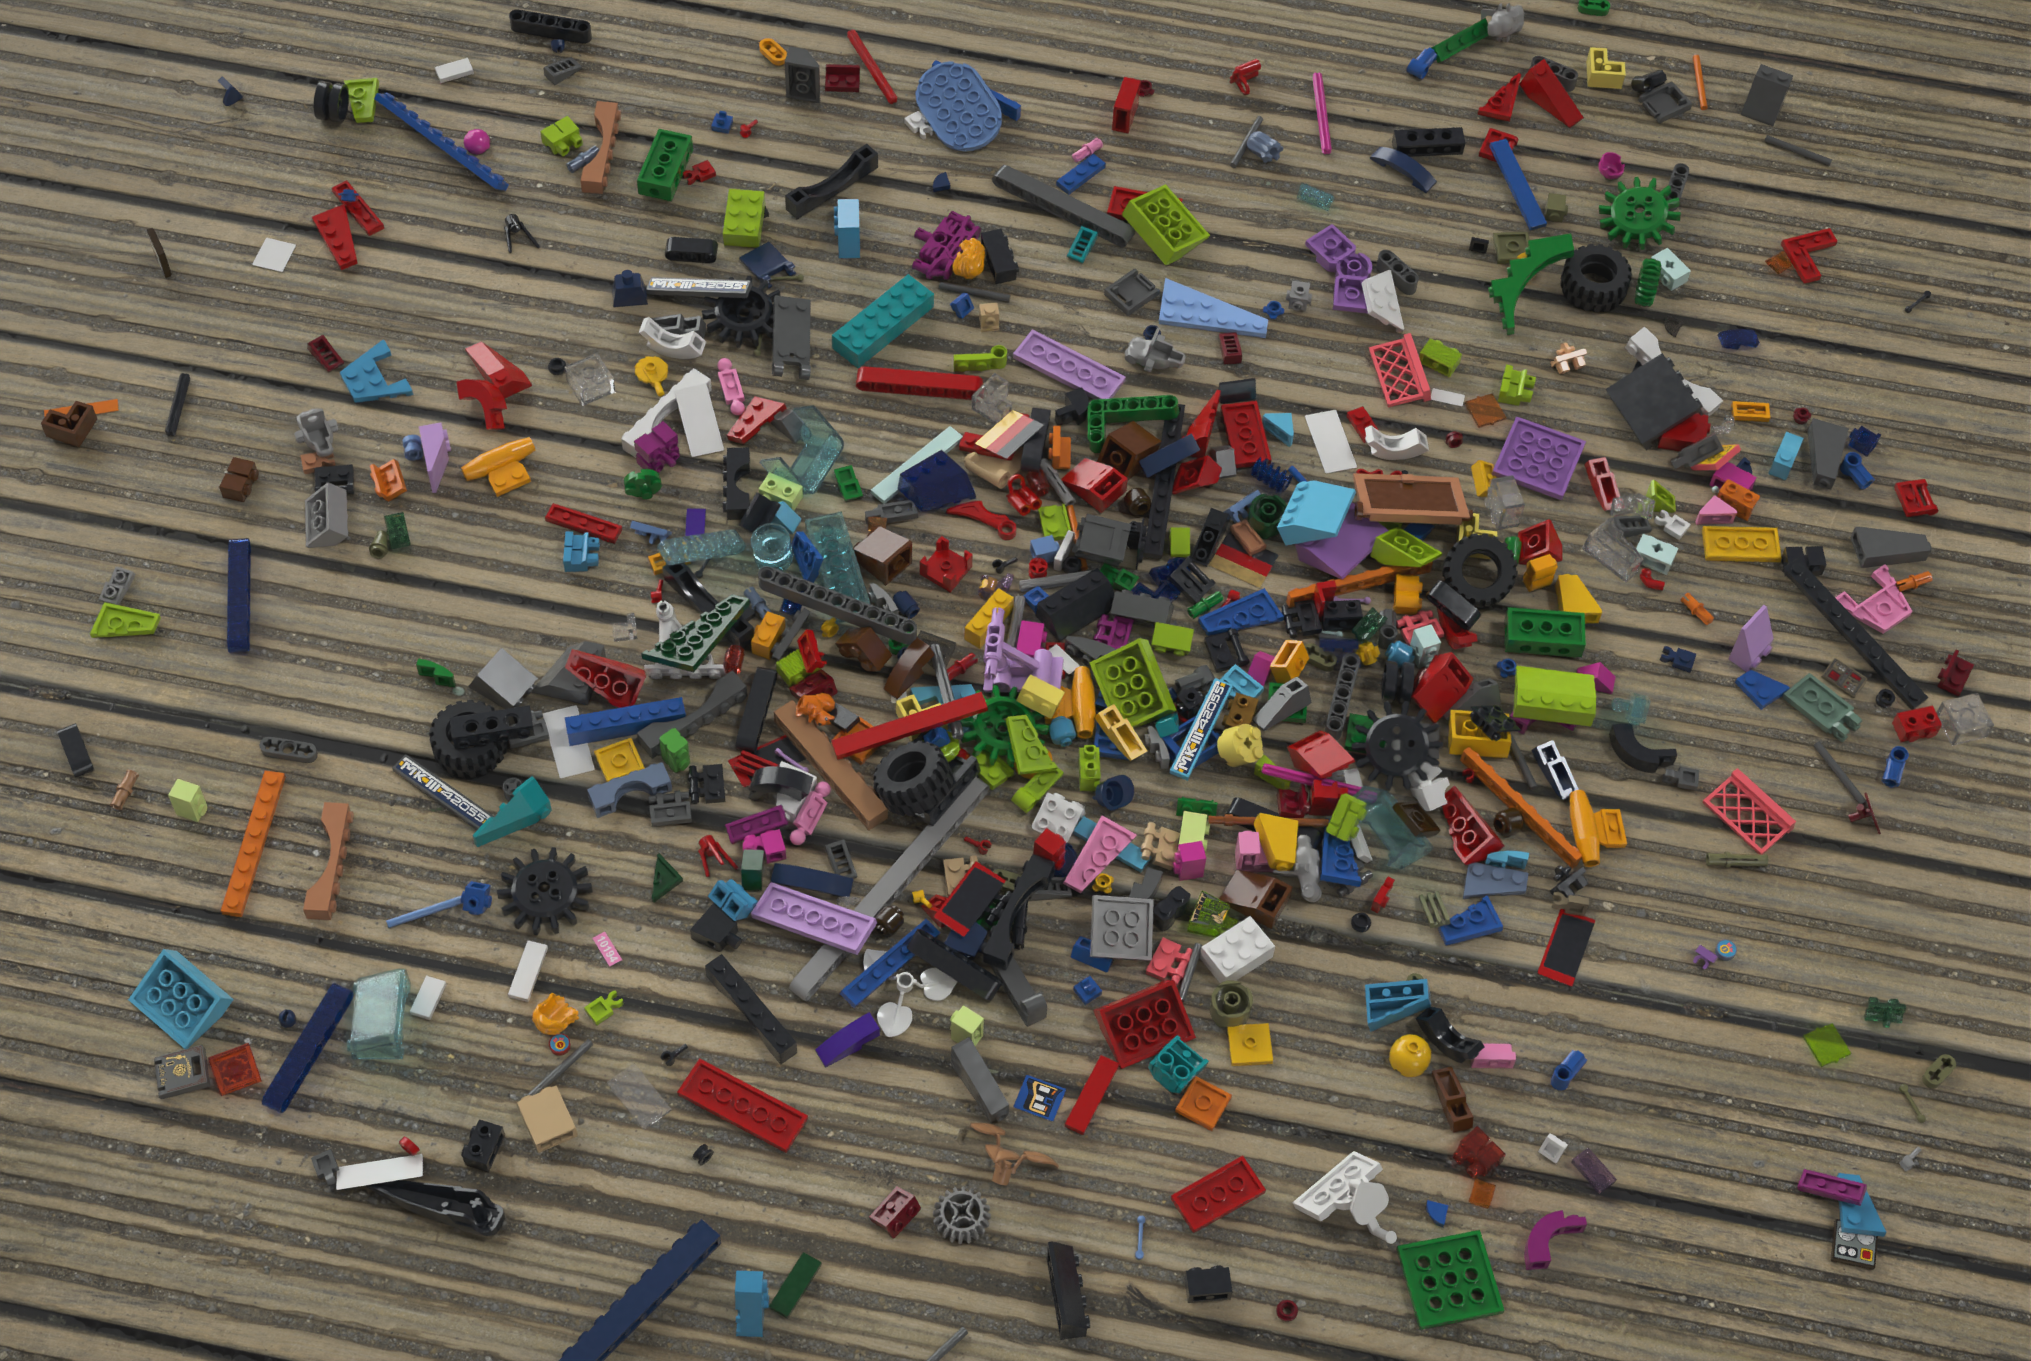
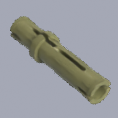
[1706,852,1768,868]

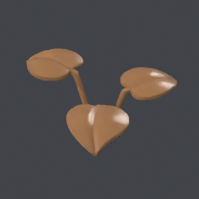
[970,1123,1059,1185]

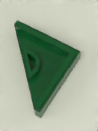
[651,853,683,903]

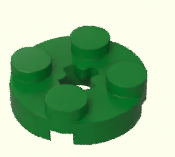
[624,469,662,500]

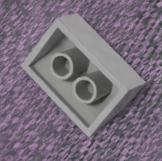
[305,482,348,548]

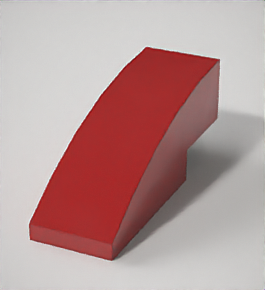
[1584,457,1623,511]

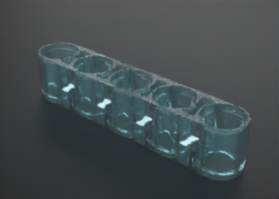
[657,529,746,565]

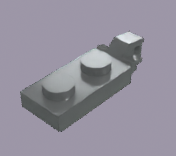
[1671,433,1724,469]
[865,499,918,524]

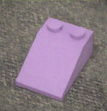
[419,422,451,493]
[1729,605,1774,672]

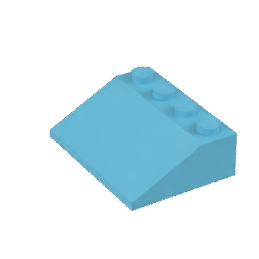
[1277,481,1356,546]
[128,949,234,1049]

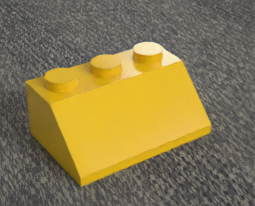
[1448,710,1511,758]

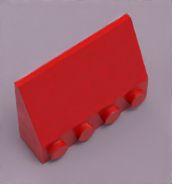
[1093,980,1196,1069]

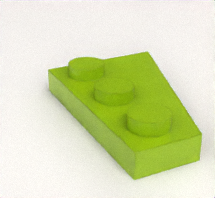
[344,78,379,123]
[90,602,161,638]
[1006,715,1058,775]

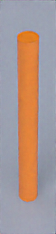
[1693,55,1708,110]
[1066,505,1088,571]

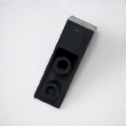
[1191,508,1231,567]

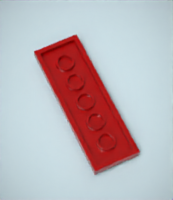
[677,1058,808,1153]

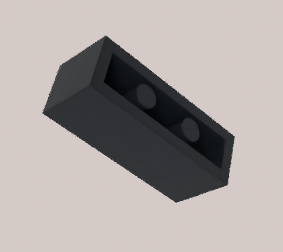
[981,229,1019,284]

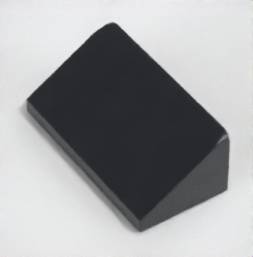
[1218,378,1256,404]

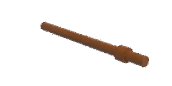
[1208,814,1329,827]

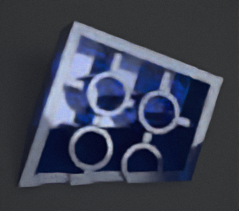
[897,449,976,512]

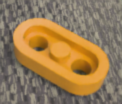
[759,38,787,66]

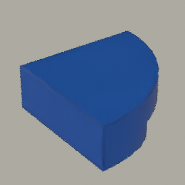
[1426,1200,1448,1227]

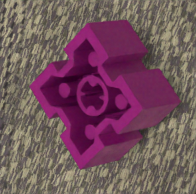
[634,421,680,473]

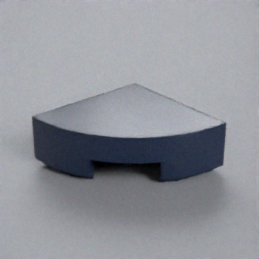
[933,172,951,192]
[1737,457,1752,474]

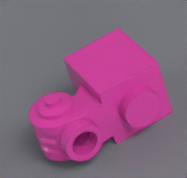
[743,829,786,864]

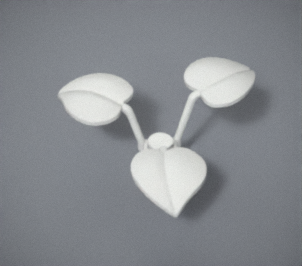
[863,949,958,1037]

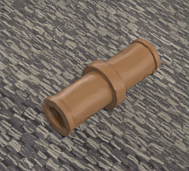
[110,769,139,810]

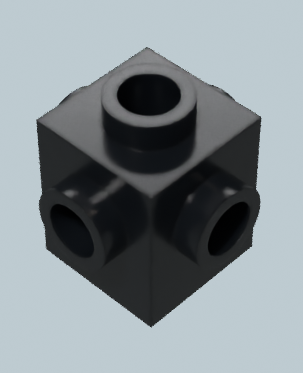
[1176,686,1204,720]

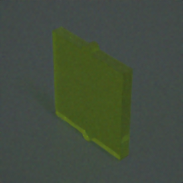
[1803,1023,1851,1067]

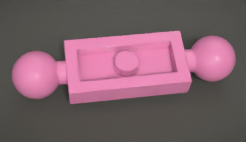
[717,358,745,416]
[790,781,831,845]

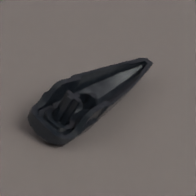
[366,1180,505,1236]

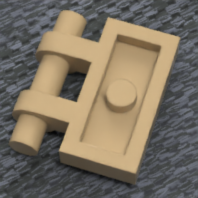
[1141,822,1180,870]
[943,855,980,897]

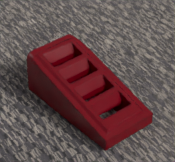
[1219,332,1242,365]
[307,335,344,373]

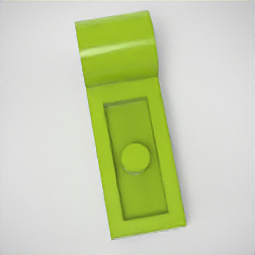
[953,345,1007,372]
[1011,768,1064,813]

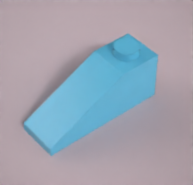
[1769,432,1804,480]

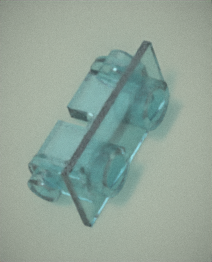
[1297,182,1335,211]

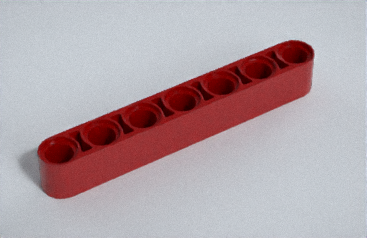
[855,366,983,400]

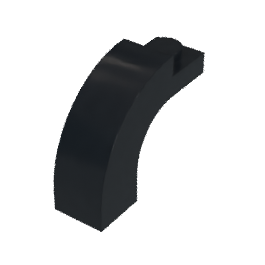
[1609,723,1677,773]
[748,766,814,801]
[1415,1006,1485,1064]

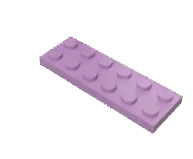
[1013,329,1126,400]
[751,882,877,955]

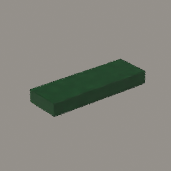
[769,1252,822,1319]

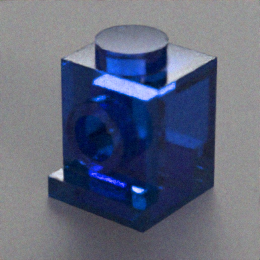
[1848,426,1881,457]

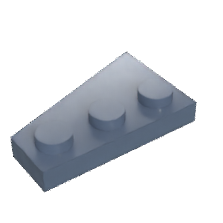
[1463,862,1529,899]

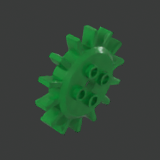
[1599,177,1681,250]
[960,685,1049,767]

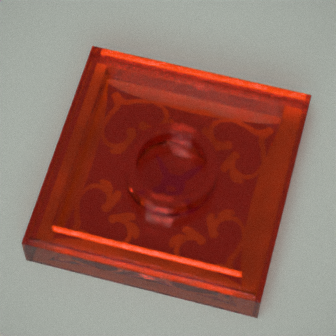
[208,1043,262,1096]

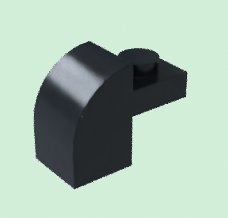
[1055,387,1089,426]

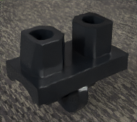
[1550,865,1588,898]

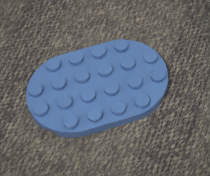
[915,61,1002,151]

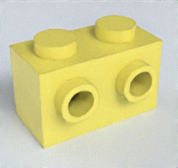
[1016,674,1065,719]

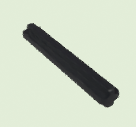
[165,373,191,436]

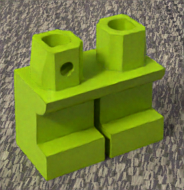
[540,116,583,156]
[1497,364,1536,406]
[1078,745,1101,791]

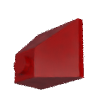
[1172,455,1222,495]
[1518,519,1562,565]

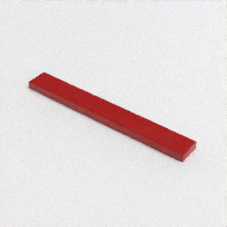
[831,692,988,760]

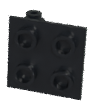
[1127,518,1147,570]
[1470,705,1521,741]

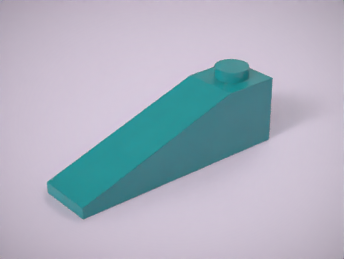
[473,776,552,847]

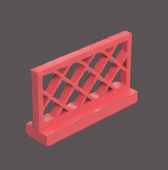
[1369,333,1431,408]
[1703,768,1796,854]

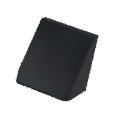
[1469,237,1489,254]

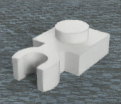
[904,111,933,140]
[1654,510,1691,540]

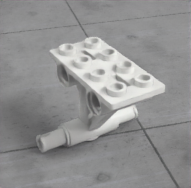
[644,601,726,679]

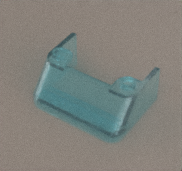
[759,405,844,495]
[1353,786,1434,869]

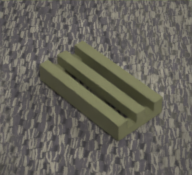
[1419,891,1450,928]

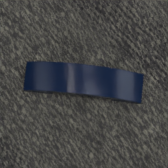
[1370,147,1437,193]
[770,863,854,899]

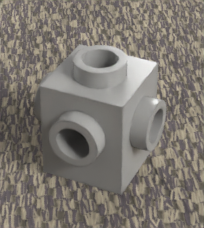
[1286,281,1312,311]

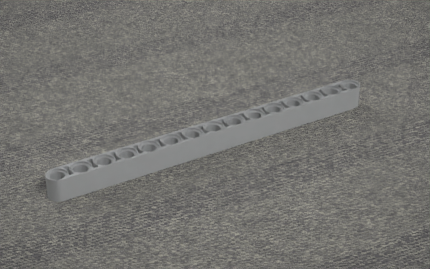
[789,777,989,1001]

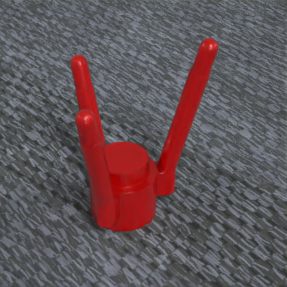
[698,835,738,878]

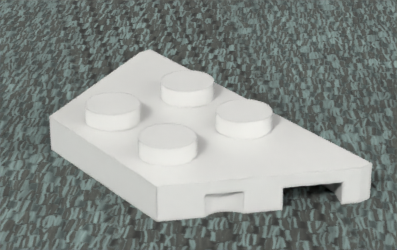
[1361,270,1404,333]

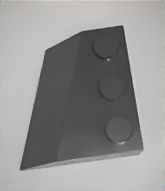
[532,641,606,706]

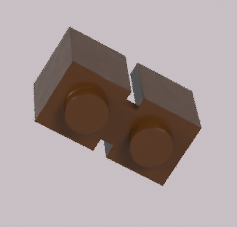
[219,457,259,502]

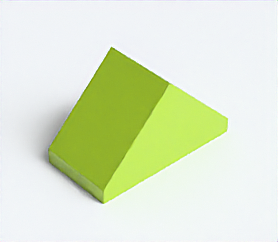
[1646,480,1676,513]
[1169,527,1190,557]

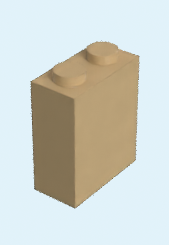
[517,1085,578,1153]

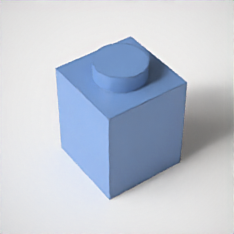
[1030,535,1060,563]

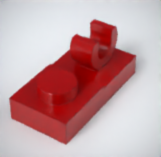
[1346,406,1379,443]
[797,629,827,673]

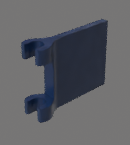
[739,242,796,289]

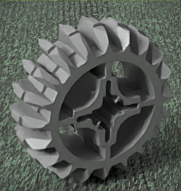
[933,1186,991,1244]

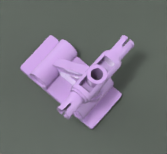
[983,607,1064,692]

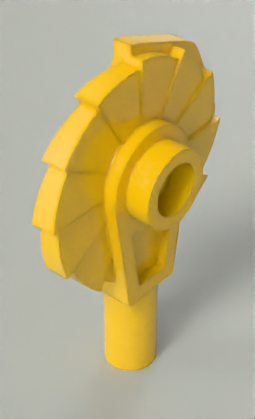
[635,356,668,397]

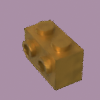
[1222,692,1259,730]

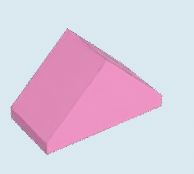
[1695,495,1737,525]

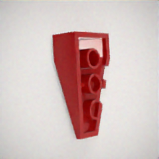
[1519,59,1584,128]
[465,341,532,399]
[1182,390,1221,458]
[565,649,646,708]
[1442,785,1505,865]

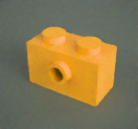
[751,611,786,660]
[1270,640,1309,684]

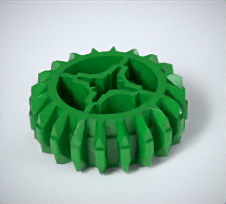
[1634,258,1661,307]

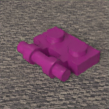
[1093,615,1133,649]

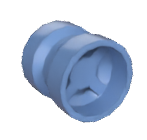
[402,434,423,461]

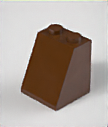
[1097,421,1162,482]
[853,526,912,586]

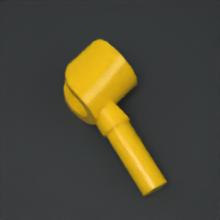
[912,890,932,908]

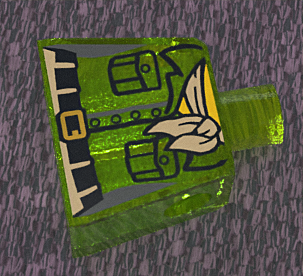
[1187,891,1239,938]

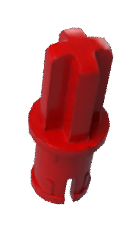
[947,653,978,680]

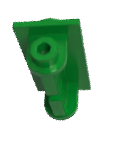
[1176,796,1218,819]

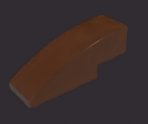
[884,637,935,699]
[1432,1066,1474,1133]

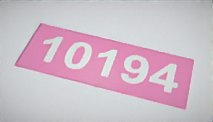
[592,932,622,966]

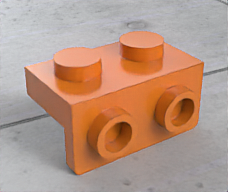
[1048,426,1071,469]
[370,459,407,502]

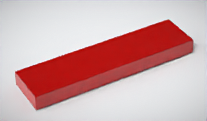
[332,180,385,236]
[545,503,623,544]
[1064,1055,1120,1135]

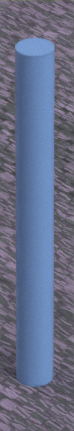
[386,896,463,928]

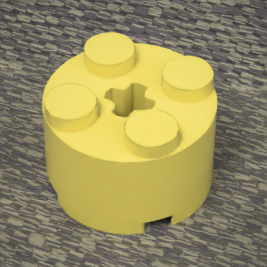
[1217,724,1263,767]

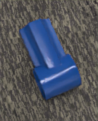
[1407,47,1437,80]
[1840,452,1875,490]
[1882,746,1909,788]
[1551,1050,1587,1091]

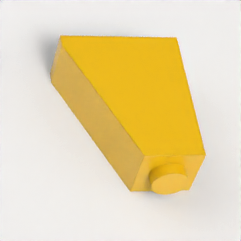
[1555,574,1602,623]
[1254,813,1298,871]

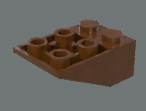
[1218,869,1293,929]

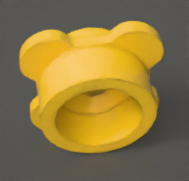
[821,617,839,638]
[1092,873,1114,894]

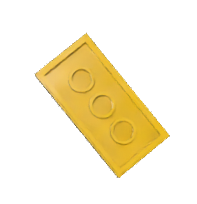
[1702,526,1782,562]

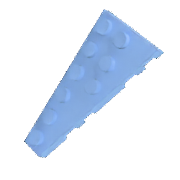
[1159,278,1268,338]

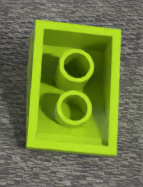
[1370,526,1443,567]

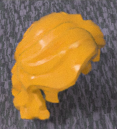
[953,238,985,279]
[532,993,579,1035]

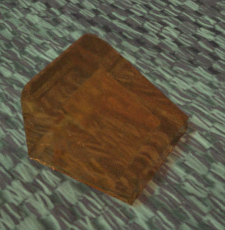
[1765,250,1792,274]
[868,517,887,531]
[1469,1179,1496,1209]

